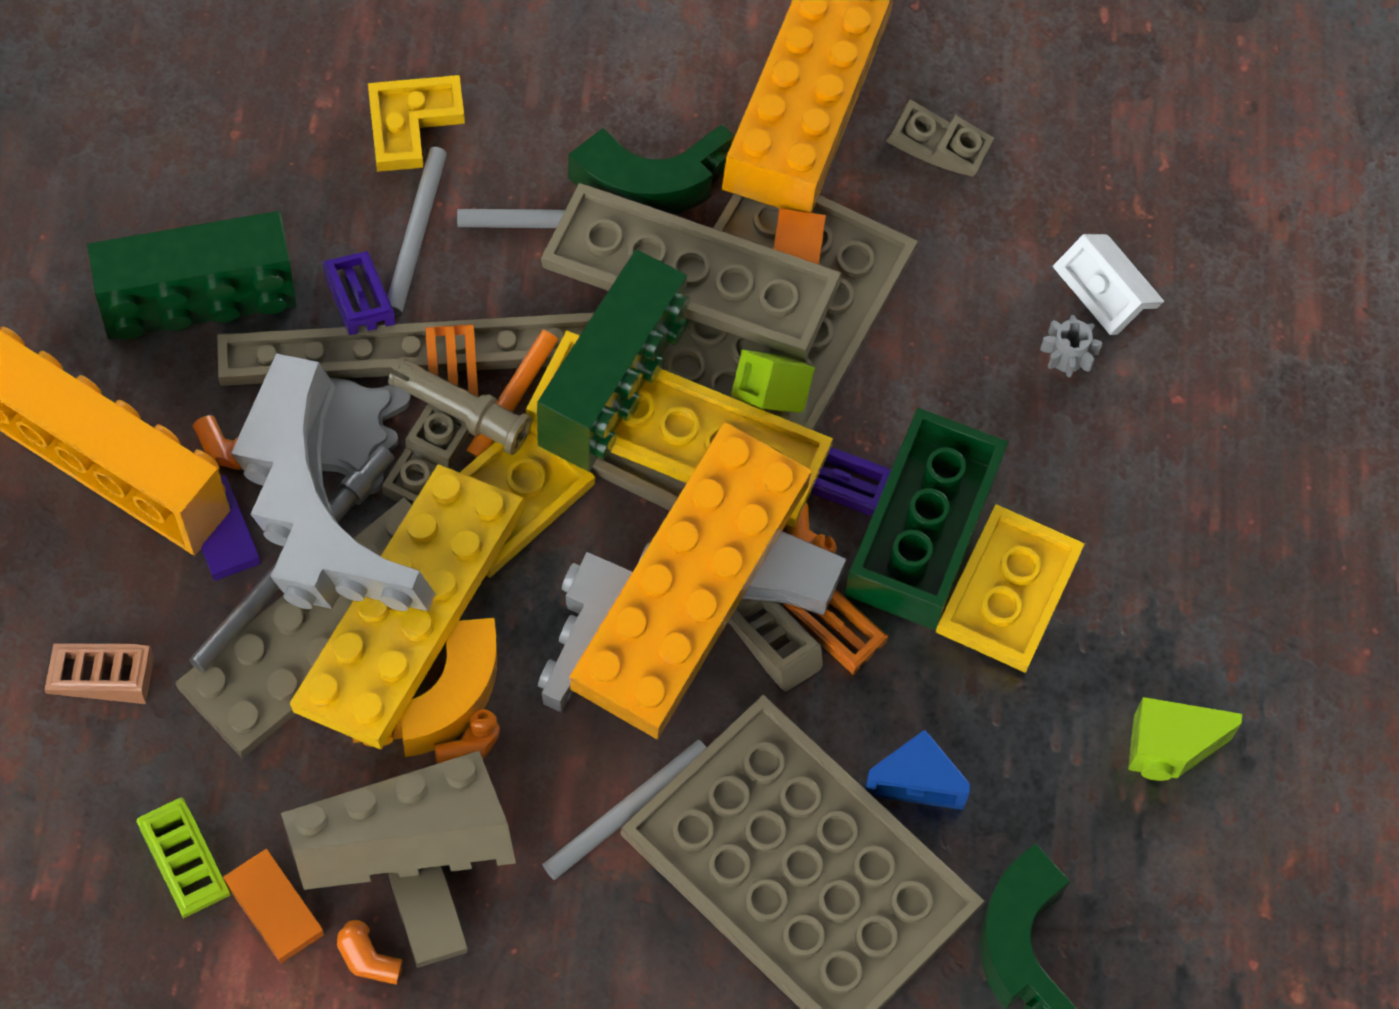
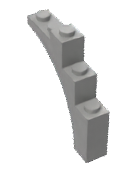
[231,354,436,611]
[538,531,846,713]

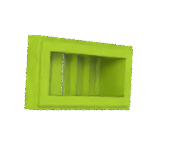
[136,797,231,919]

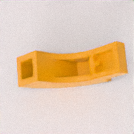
[352,618,497,757]

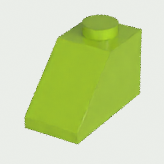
[1128,697,1242,781]

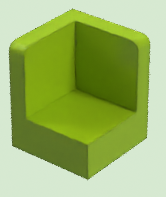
[731,350,815,413]

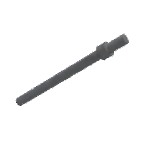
[189,446,394,673]

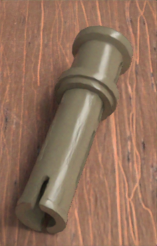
[388,357,533,455]

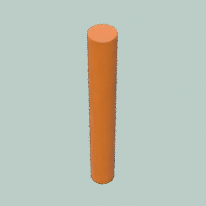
[466,329,559,458]

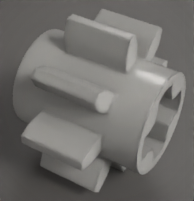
[1040,315,1102,377]

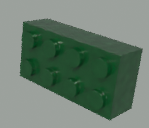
[87,211,297,339]
[537,249,690,472]
[844,407,1008,630]

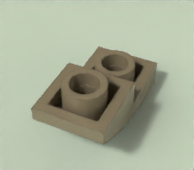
[886,99,994,177]
[382,403,469,505]
[388,866,468,968]

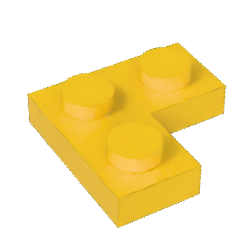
[368,75,465,172]

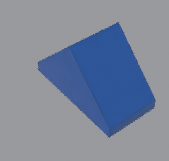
[864,730,970,810]

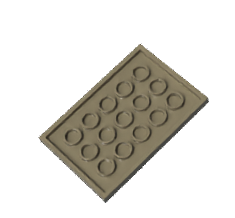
[620,695,985,1009]

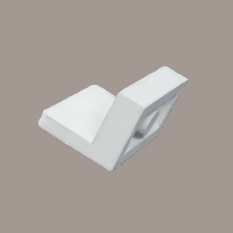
[1052,234,1164,335]

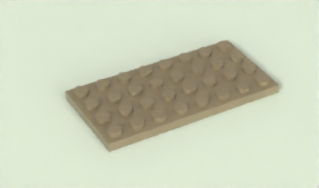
[590,194,918,511]

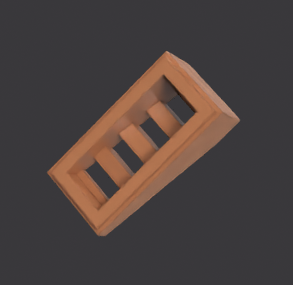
[45,644,154,704]

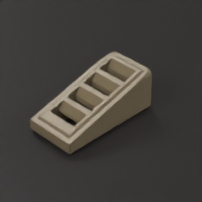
[728,599,823,692]

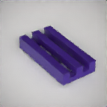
[322,251,395,335]
[810,447,892,516]

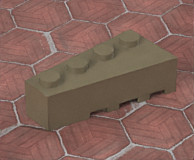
[281,751,516,890]

